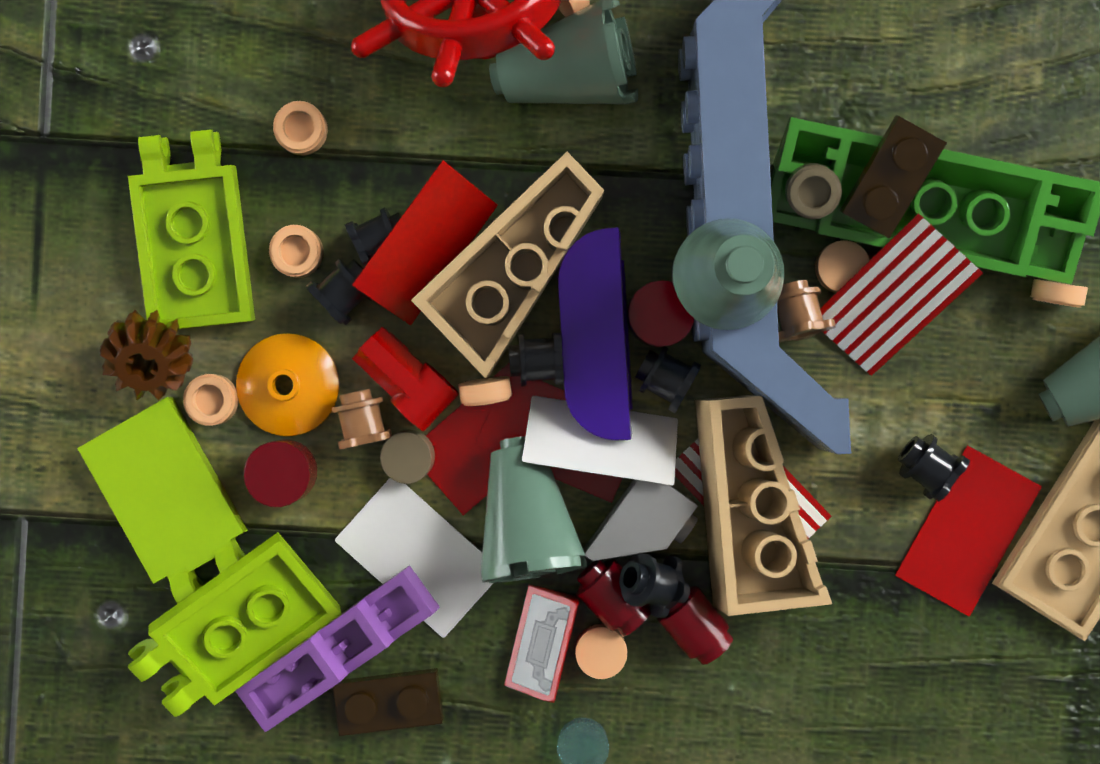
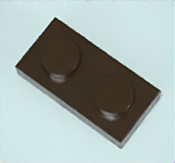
[840,115,947,238]
[333,668,444,736]

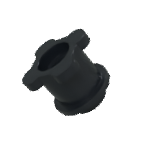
[345,207,402,268]
[306,259,371,325]
[509,332,564,387]
[635,347,701,413]
[898,434,970,502]
[619,553,690,619]

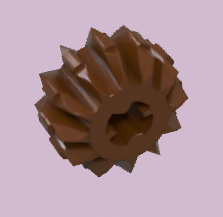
[100,310,193,401]

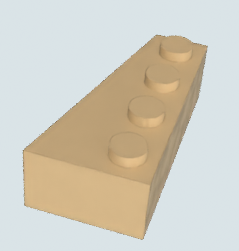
[411,151,604,378]
[695,395,832,616]

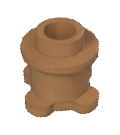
[777,280,836,343]
[332,389,392,449]

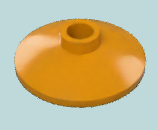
[236,333,340,436]

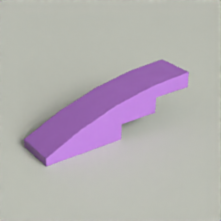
[236,565,440,732]

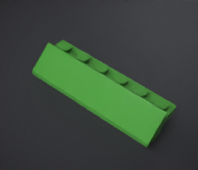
[771,117,1100,285]

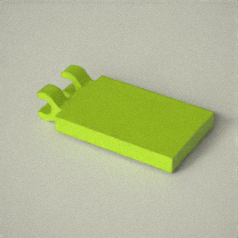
[128,130,255,329]
[77,397,248,604]
[128,532,342,717]

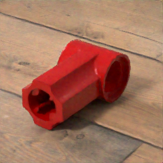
[352,327,459,432]

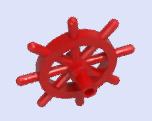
[351,0,561,88]

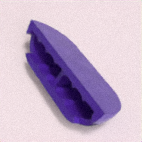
[558,227,633,440]

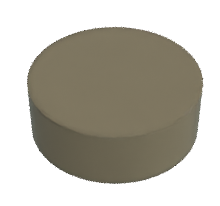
[785,163,842,219]
[380,430,435,484]

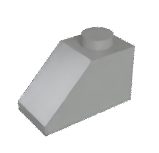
[583,479,698,561]

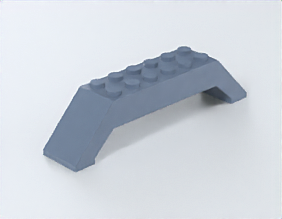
[678,0,851,454]

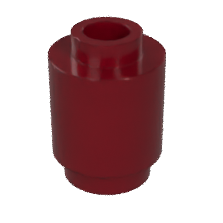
[576,559,651,637]
[657,586,733,665]

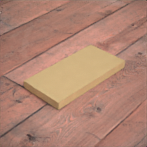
[992,419,1100,641]

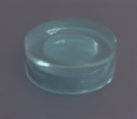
[557,718,609,764]

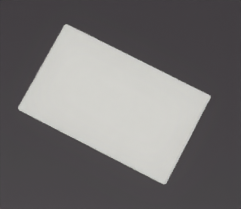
[522,396,678,485]
[335,478,493,638]

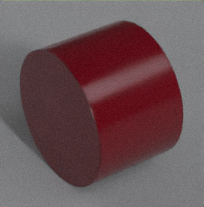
[627,280,694,347]
[244,439,317,507]

